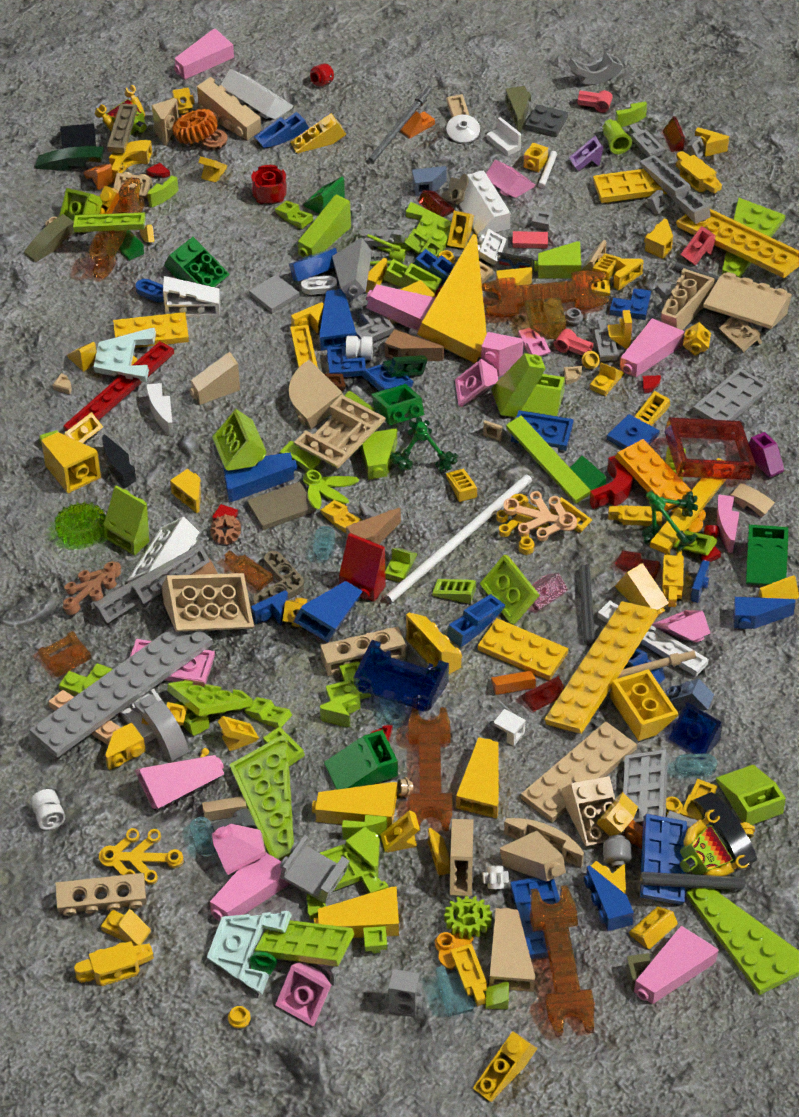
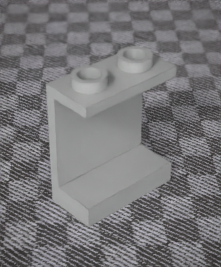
[280,835,350,903]

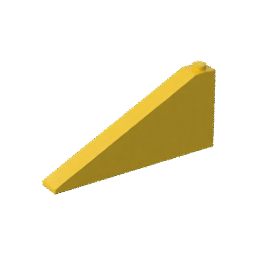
[417,234,487,363]

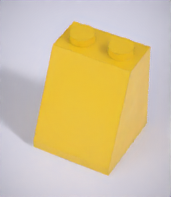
[41,432,101,493]

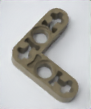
[253,551,304,605]

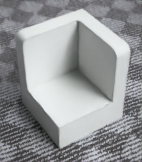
[494,709,526,746]

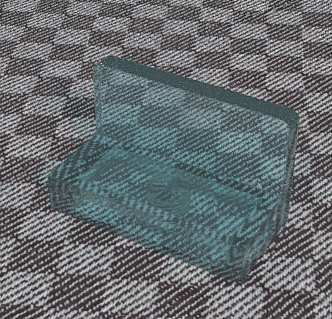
[436,966,474,1017]

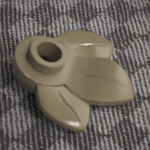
[441,173,469,205]

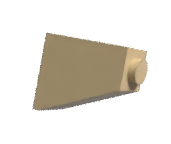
[190,352,240,405]
[500,831,566,881]

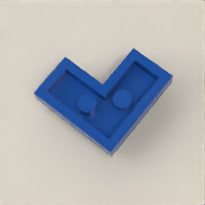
[610,288,651,320]
[327,346,366,377]

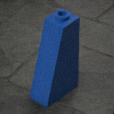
[320,289,356,351]
[223,452,297,502]
[294,581,363,642]

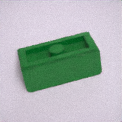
[111,230,144,261]
[570,456,606,490]

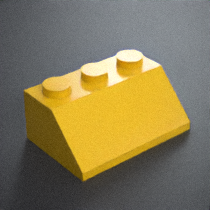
[406,612,462,679]
[609,669,678,741]

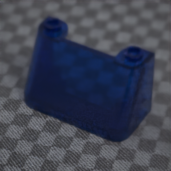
[354,640,449,712]

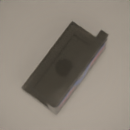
[497,252,534,274]

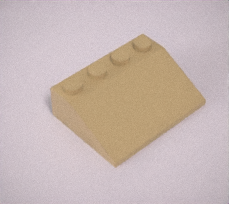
[703,272,792,329]
[161,573,254,632]

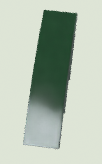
[35,146,104,171]

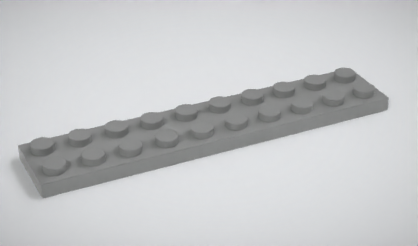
[29,626,213,758]

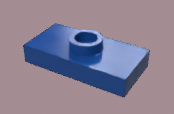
[691,560,710,603]

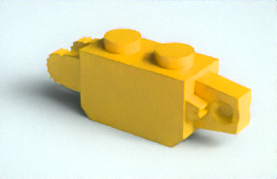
[676,151,722,193]
[662,550,684,607]
[74,941,154,986]

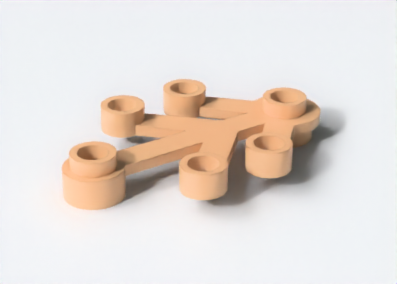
[503,491,577,541]

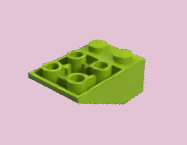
[103,485,150,556]
[716,764,786,825]

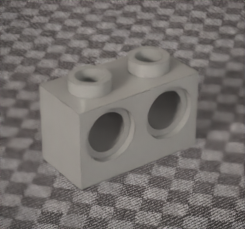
[388,969,423,1017]

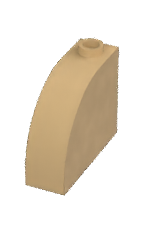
[289,360,344,429]

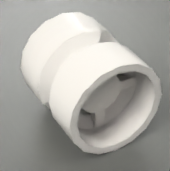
[346,336,373,360]
[30,789,66,830]

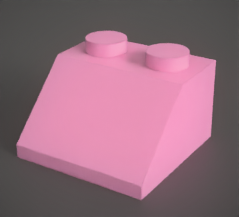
[486,159,536,198]
[481,332,523,377]

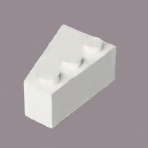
[163,276,221,317]

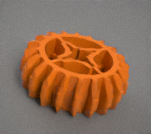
[172,109,218,144]

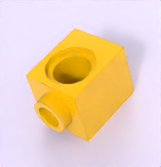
[523,143,548,173]

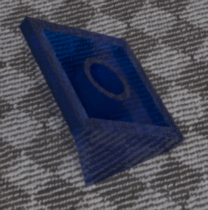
[668,702,723,759]

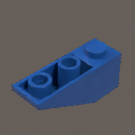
[584,865,634,931]

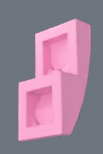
[518,326,550,356]

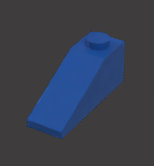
[733,597,796,629]

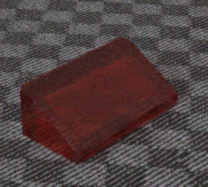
[663,116,685,152]
[418,190,455,217]
[521,676,565,712]

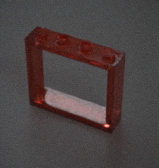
[664,417,756,480]

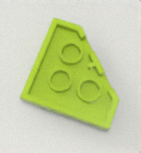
[167,680,253,717]

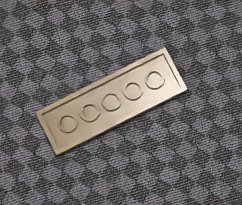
[521,721,637,823]

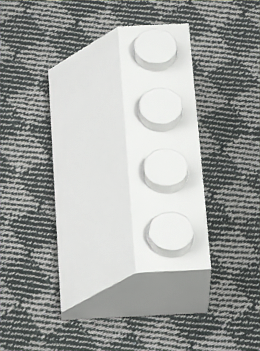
[221,69,294,119]
[458,170,511,237]
[126,516,200,583]

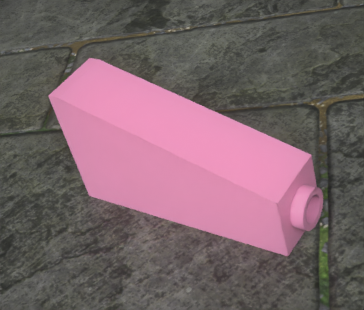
[174,29,234,79]
[366,284,436,330]
[620,318,684,377]
[134,755,224,809]
[210,853,291,921]
[634,926,719,1004]

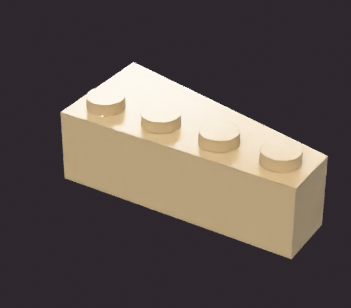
[197,77,261,141]
[661,268,715,330]

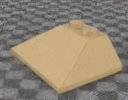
[294,395,386,468]

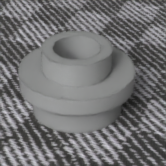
[565,308,583,325]

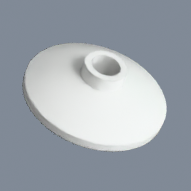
[446,115,480,143]

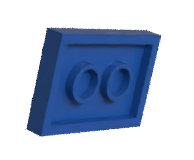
[511,410,574,451]

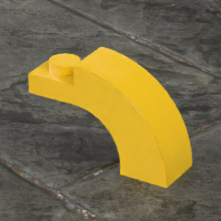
[109,140,152,183]

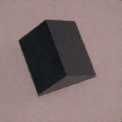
[60,123,96,149]

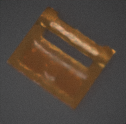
[37,631,92,677]

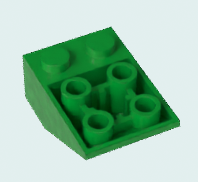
[164,237,230,287]
[746,524,788,586]
[324,730,398,790]

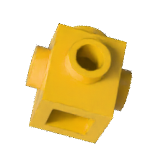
[170,87,195,114]
[683,322,711,356]
[283,597,308,627]

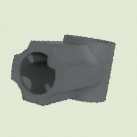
[211,809,257,833]

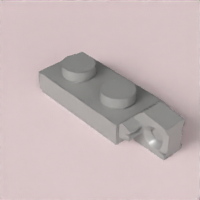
[628,123,664,157]
[355,229,405,246]
[594,319,618,361]

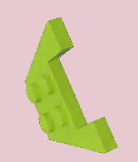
[389,202,452,251]
[307,844,389,920]

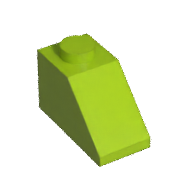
[346,827,380,877]

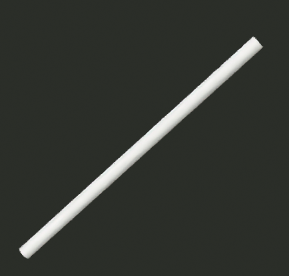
[385,475,532,603]

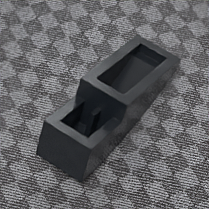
[102,434,136,489]

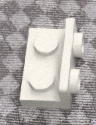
[477,229,507,266]

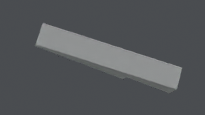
[640,155,710,224]
[93,544,210,623]

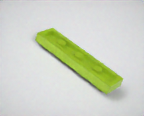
[73,212,146,232]

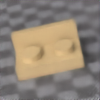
[114,172,153,199]
[719,317,762,352]

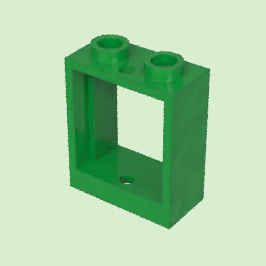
[371,384,425,425]

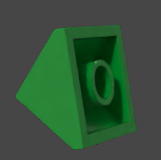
[303,176,345,214]

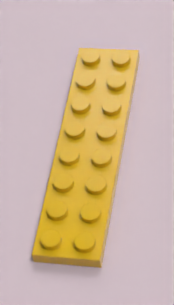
[676,209,799,278]
[544,601,658,734]

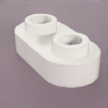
[301,276,337,295]

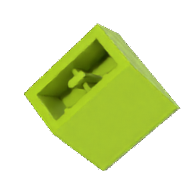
[521,374,565,417]

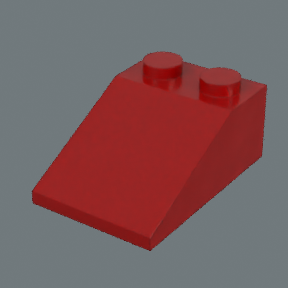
[339,533,386,602]

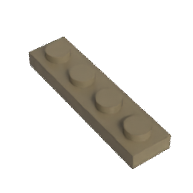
[107,103,137,153]

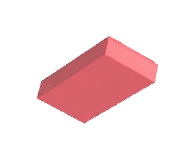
[512,231,548,248]

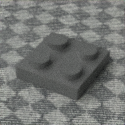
[525,105,568,137]

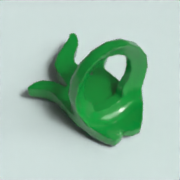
[249,952,277,976]

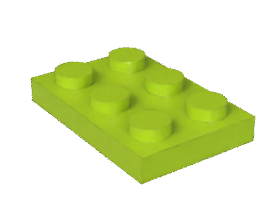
[479,555,540,624]

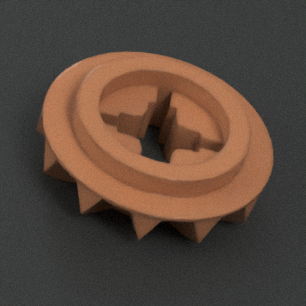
[201,129,228,150]
[210,514,241,545]

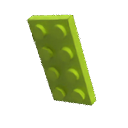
[255,920,354,967]

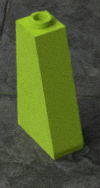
[298,194,351,258]
[491,353,546,417]

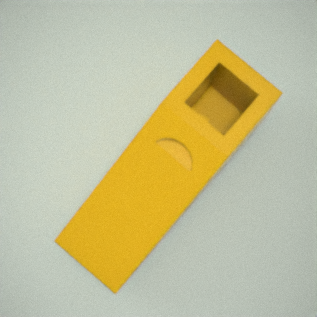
[290,113,347,153]
[473,1031,538,1102]

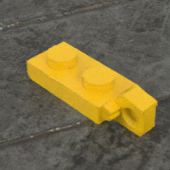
[608,505,662,526]
[450,943,487,1006]

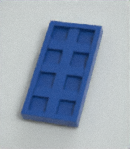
[640,814,687,905]
[510,878,573,959]

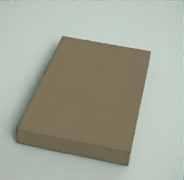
[247,482,316,530]

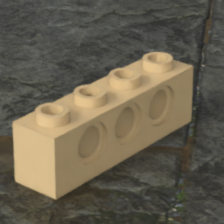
[320,626,406,676]
[55,873,147,916]

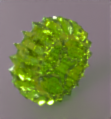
[55,501,106,548]

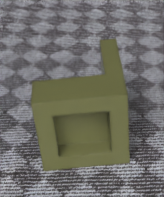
[625,953,651,991]

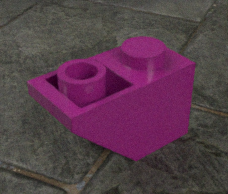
[745,432,784,478]

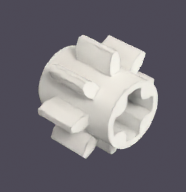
[482,866,509,889]

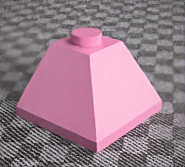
[455,359,498,407]
[652,610,710,643]
[212,824,266,875]
[275,962,331,1026]

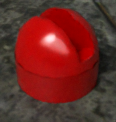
[704,525,720,539]

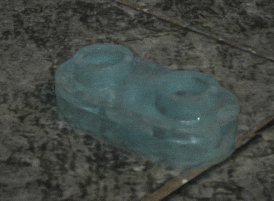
[313,526,335,560]
[379,691,406,728]
[675,754,717,776]
[190,817,216,856]

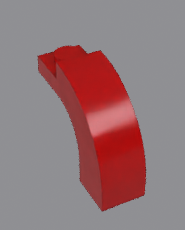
[589,455,633,509]

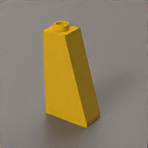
[456,737,499,819]
[312,782,397,828]
[314,886,399,938]

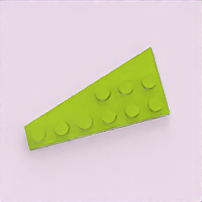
[722,197,785,278]
[229,734,294,862]
[686,888,799,995]

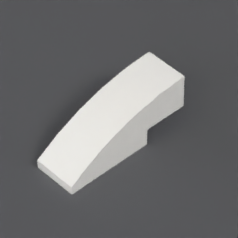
[147,383,173,436]

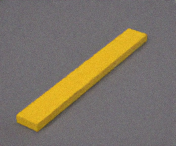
[650,458,735,554]

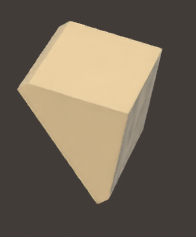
[152,98,179,146]

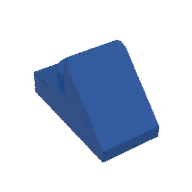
[251,590,288,626]

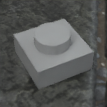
[532,210,553,230]

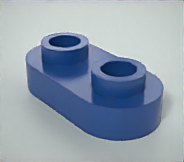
[136,279,164,302]

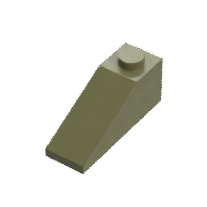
[505,86,531,132]

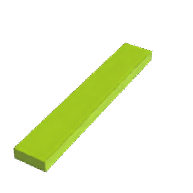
[506,415,591,504]

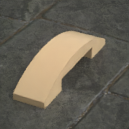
[504,818,584,868]

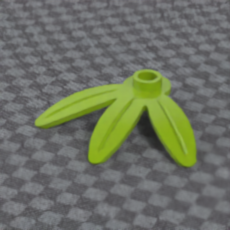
[303,470,359,509]

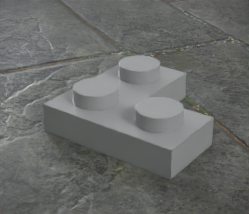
[355,309,395,342]

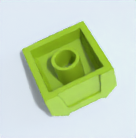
[59,188,103,221]

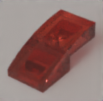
[615,550,661,580]

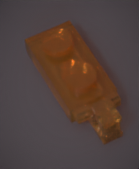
[224,550,273,591]

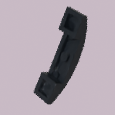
[693,792,758,866]

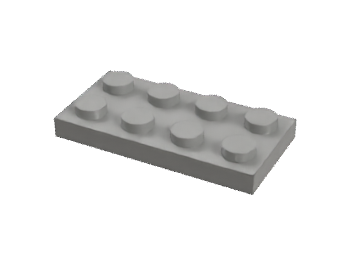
[693,368,769,430]
[623,749,668,826]

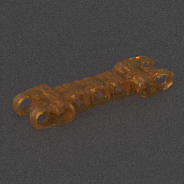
[89,177,145,279]
[482,270,609,317]
[408,707,453,831]
[530,885,595,1037]

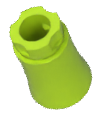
[602,119,632,154]

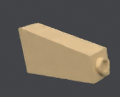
[450,819,474,896]
[489,908,535,992]

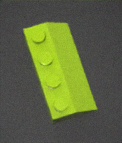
[212,408,267,471]

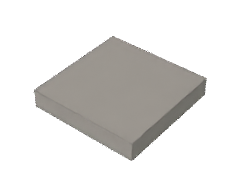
[249,274,300,313]

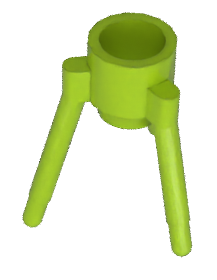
[367,234,406,265]

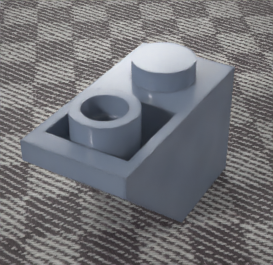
[412,166,447,196]
[666,679,714,714]

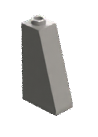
[332,237,372,301]

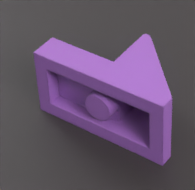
[569,136,603,171]

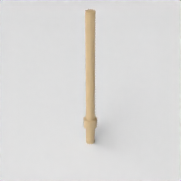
[617,650,696,679]

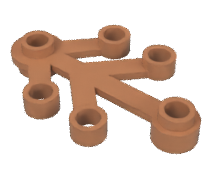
[63,561,121,615]

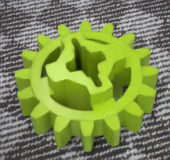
[444,896,492,939]

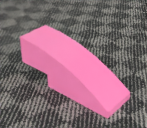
[716,495,739,553]

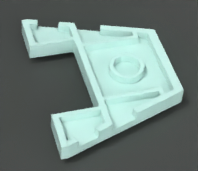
[94,328,156,382]
[207,911,291,995]

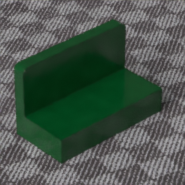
[382,355,428,377]

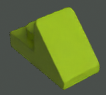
[385,548,417,582]
[320,690,361,727]

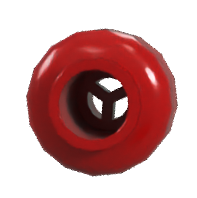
[310,63,334,87]

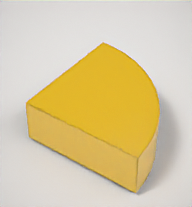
[139,225,155,243]

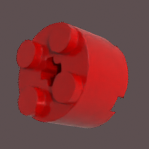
[251,165,287,204]

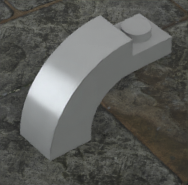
[567,53,624,85]
[134,694,189,762]

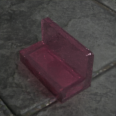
[532,573,568,610]

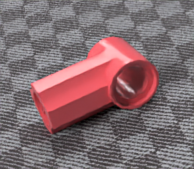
[578,90,613,113]
[554,329,593,355]

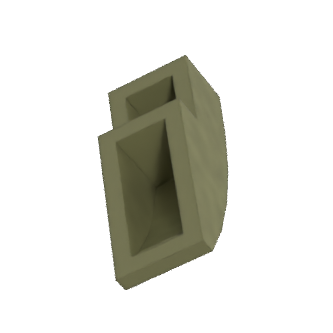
[24,214,76,263]

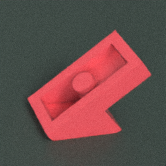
[680,226,716,266]

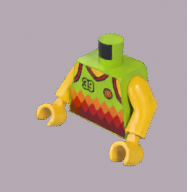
[95,85,147,135]
[680,810,749,876]

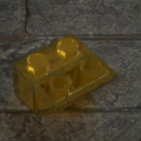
[524,297,566,340]

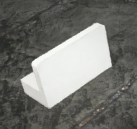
[486,117,521,156]

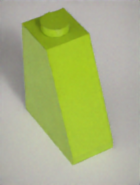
[534,241,581,279]
[360,428,397,480]

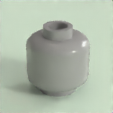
[603,835,632,869]

